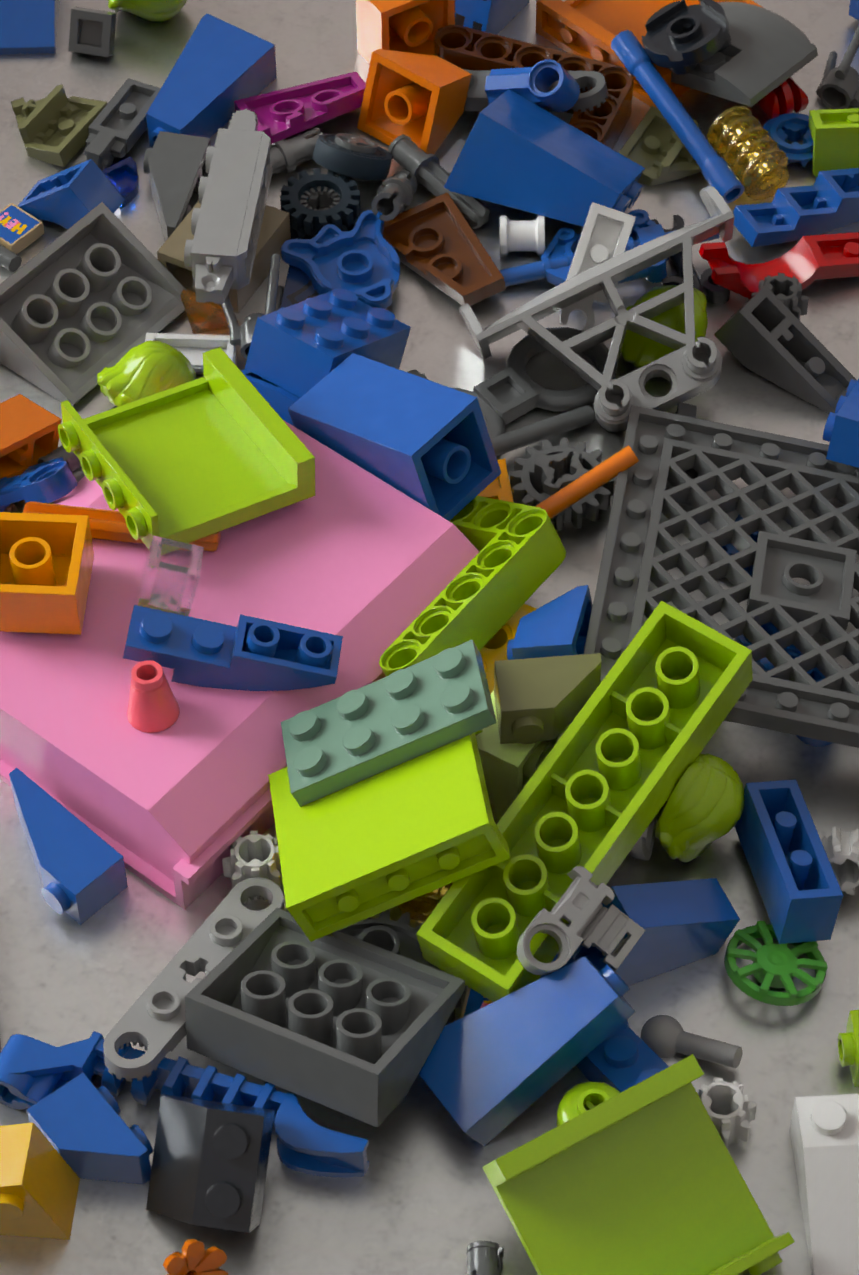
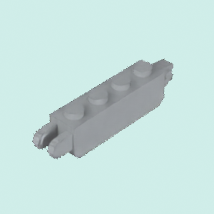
[184,109,273,304]

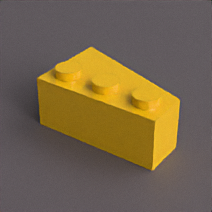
[0,1122,80,1240]

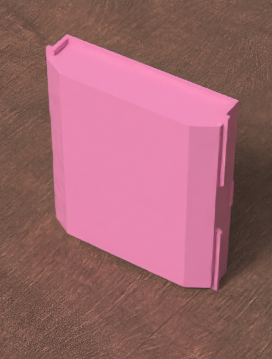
[0,419,479,910]

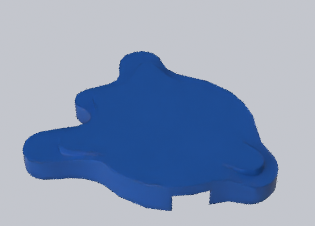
[281,210,401,309]

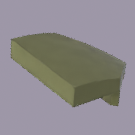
[11,84,108,167]
[619,106,702,186]

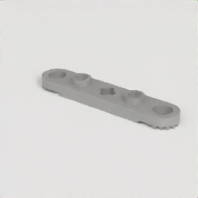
[103,877,284,1082]

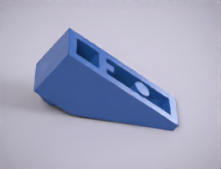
[9,768,128,925]

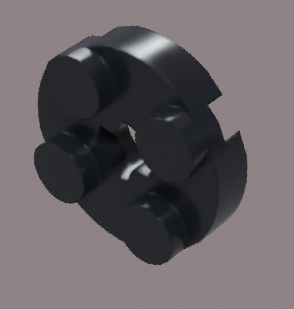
[642,0,731,75]

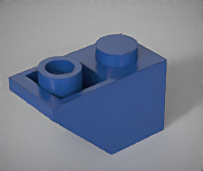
[27,1073,153,1185]

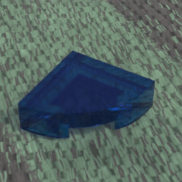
[102,156,139,210]

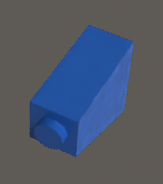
[571,878,740,986]

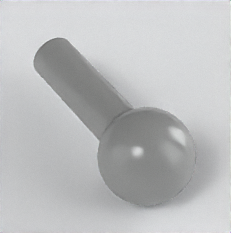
[641,1015,742,1068]

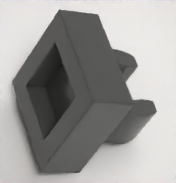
[68,7,117,57]

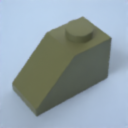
[494,653,602,744]

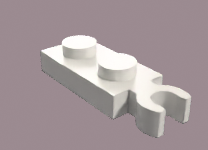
[559,202,636,331]

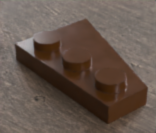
[382,192,506,306]

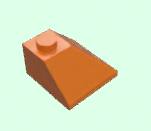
[357,49,472,154]

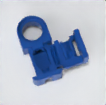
[0,457,78,512]

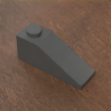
[143,131,211,241]
[714,285,857,414]

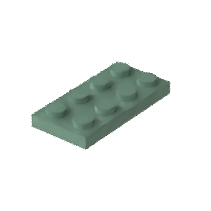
[281,640,497,807]

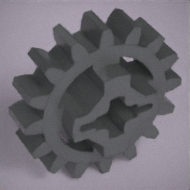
[510,437,614,531]

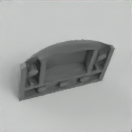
[642,1,818,107]

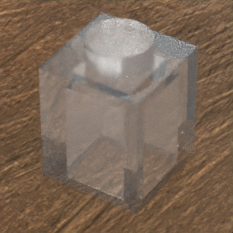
[137,535,204,616]

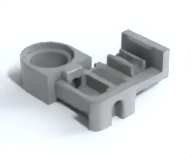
[517,866,645,976]

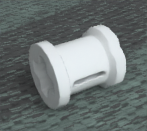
[500,216,545,257]

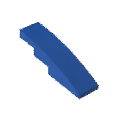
[733,168,859,247]

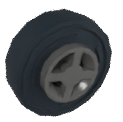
[313,133,392,181]

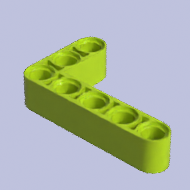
[379,496,567,676]

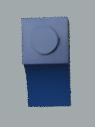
[18,159,125,229]

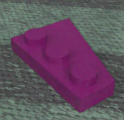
[234,72,366,144]

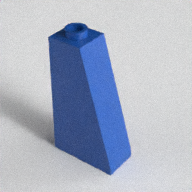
[146,13,277,148]
[419,957,636,1146]

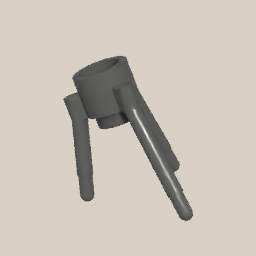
[816,25,859,109]
[221,253,284,359]

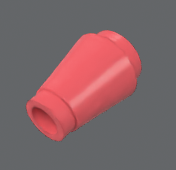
[127,660,180,733]

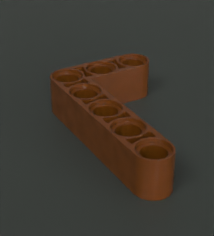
[434,25,634,149]

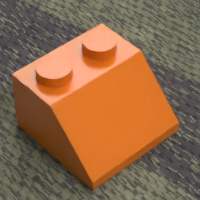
[356,0,455,65]

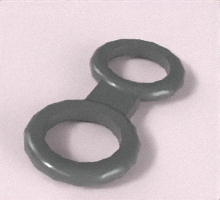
[453,327,616,438]

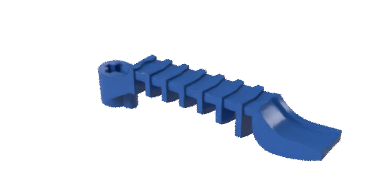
[0,1031,370,1178]

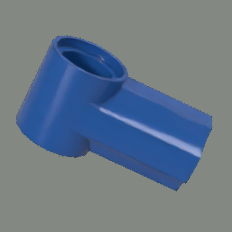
[485,59,580,113]

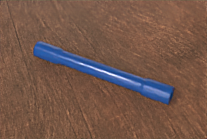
[611,30,744,204]

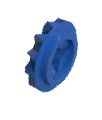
[761,113,813,167]

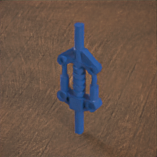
[499,209,720,287]

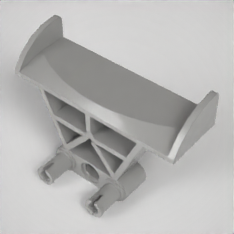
[459,185,735,433]

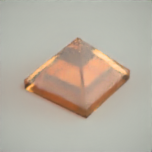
[180,289,229,334]

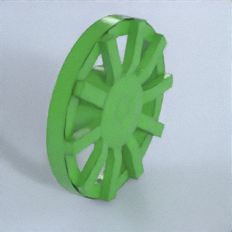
[724,921,828,1006]

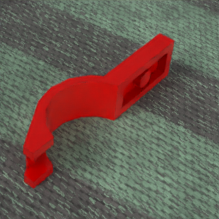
[699,232,859,299]

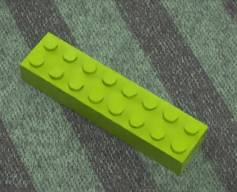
[416,600,753,1002]

